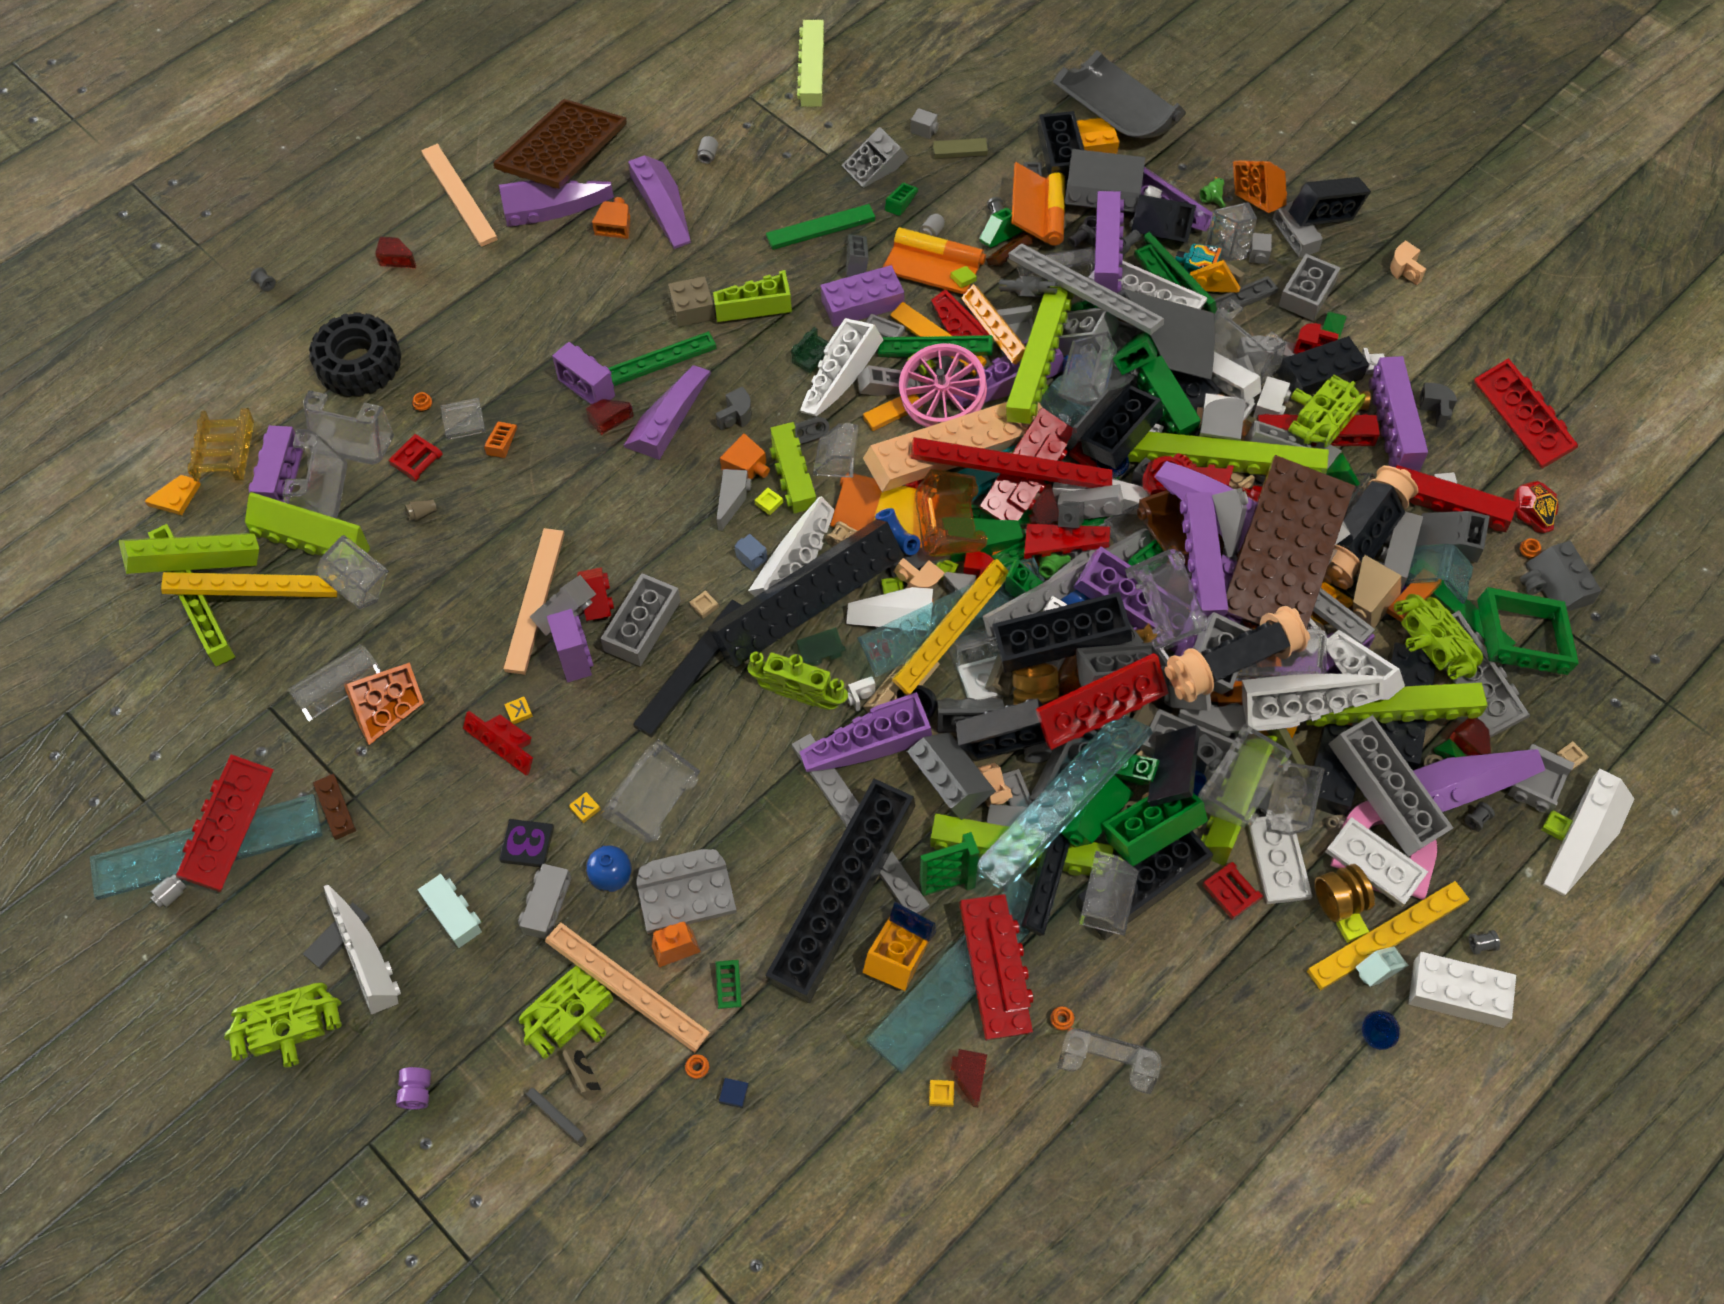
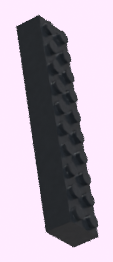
[708,519,904,667]
[765,779,916,1003]

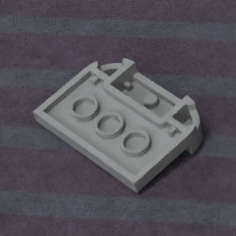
[637,849,737,934]

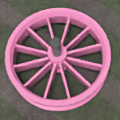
[899,343,987,427]

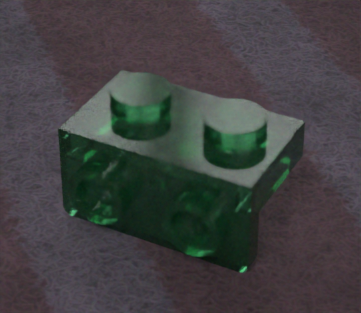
[791,327,829,373]
[796,627,846,666]

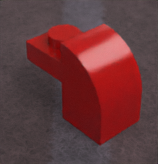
[1293,323,1339,354]
[963,550,994,580]

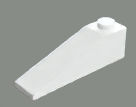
[846,587,933,631]
[1325,630,1405,700]

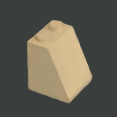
[1353,555,1402,628]

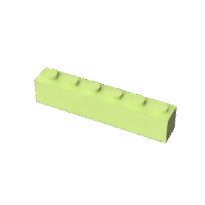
[797,20,824,107]

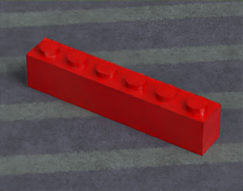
[1256,414,1380,446]
[1396,465,1518,533]

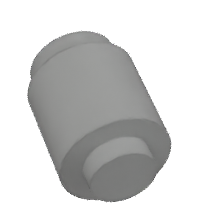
[697,136,718,164]
[920,214,945,237]
[150,874,186,908]

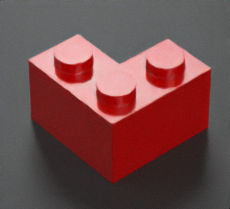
[577,567,614,621]

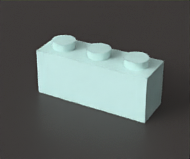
[418,874,482,948]

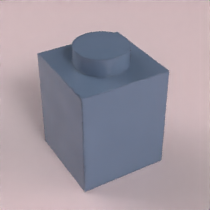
[735,534,768,572]

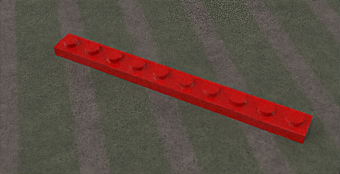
[911,437,1112,488]

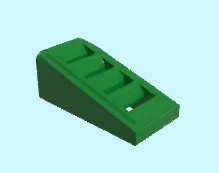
[885,183,919,216]
[715,960,742,1009]

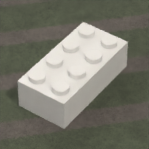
[1408,952,1516,1028]

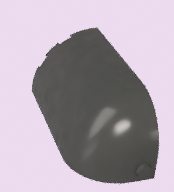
[1053,50,1186,139]

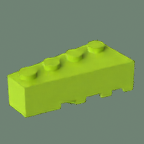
[713,270,792,322]
[769,422,816,514]

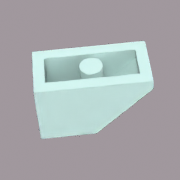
[1356,947,1409,986]

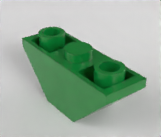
[979,208,1024,248]
[1005,559,1043,611]
[1093,748,1159,785]

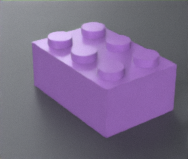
[552,342,615,410]
[547,609,594,683]

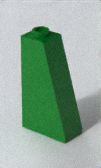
[1112,331,1158,375]
[942,518,1026,563]
[1061,766,1134,847]

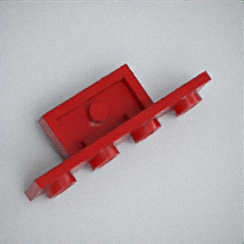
[463,711,533,775]

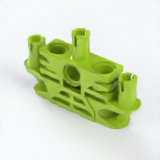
[1288,374,1366,448]
[1394,594,1483,680]
[747,651,848,710]
[519,965,614,1059]
[224,983,342,1068]

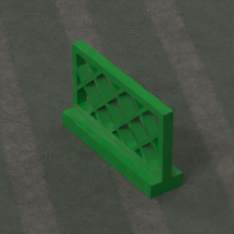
[919,832,979,896]

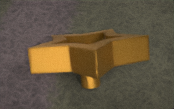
[1135,622,1160,643]

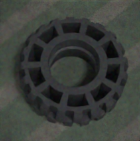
[309,312,401,397]

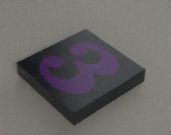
[499,819,554,867]

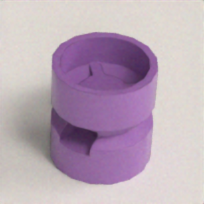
[396,1067,431,1109]

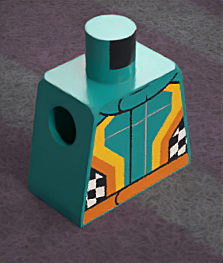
[1175,244,1222,274]

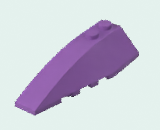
[628,155,691,249]
[1141,167,1217,232]
[499,180,614,227]
[953,339,1064,407]
[624,365,711,460]
[1155,461,1257,551]
[800,692,932,772]
[1413,749,1545,812]

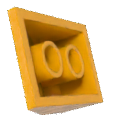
[1077,118,1119,154]
[862,912,935,991]

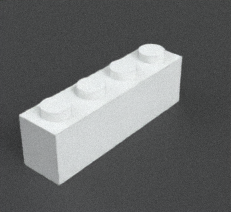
[1211,351,1261,403]

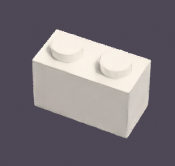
[1253,376,1291,418]

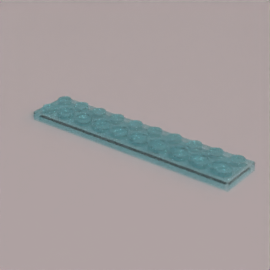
[857,555,1045,677]
[977,715,1153,892]
[90,794,323,900]
[867,875,1054,1074]

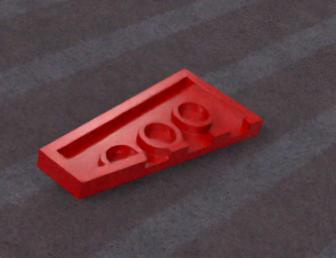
[931,289,990,336]
[1024,524,1110,559]

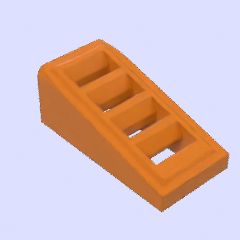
[484,422,517,458]

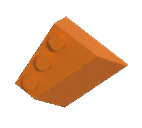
[1233,161,1287,213]
[344,662,424,745]

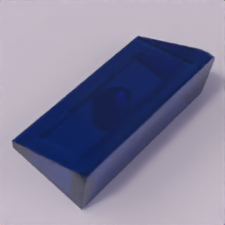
[889,902,936,942]

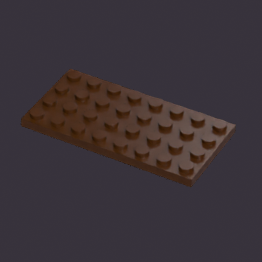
[493,99,627,189]
[1226,455,1355,629]

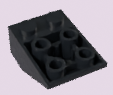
[1131,194,1196,243]

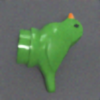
[1199,177,1226,209]
[1038,553,1071,578]

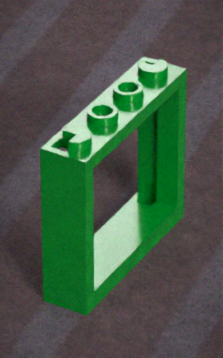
[1477,587,1579,675]

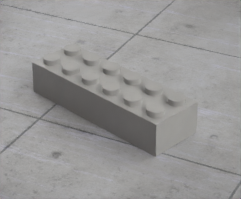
[1329,715,1453,857]

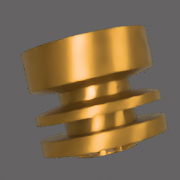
[1012,663,1059,705]
[1315,864,1375,922]

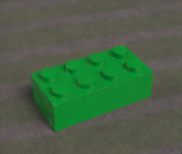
[1136,355,1201,436]
[1102,793,1208,866]

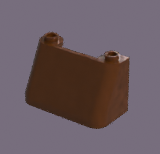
[1137,490,1224,567]

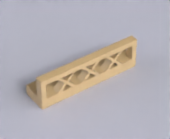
[863,646,940,713]

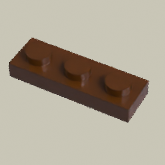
[986,231,1036,266]
[313,774,357,840]

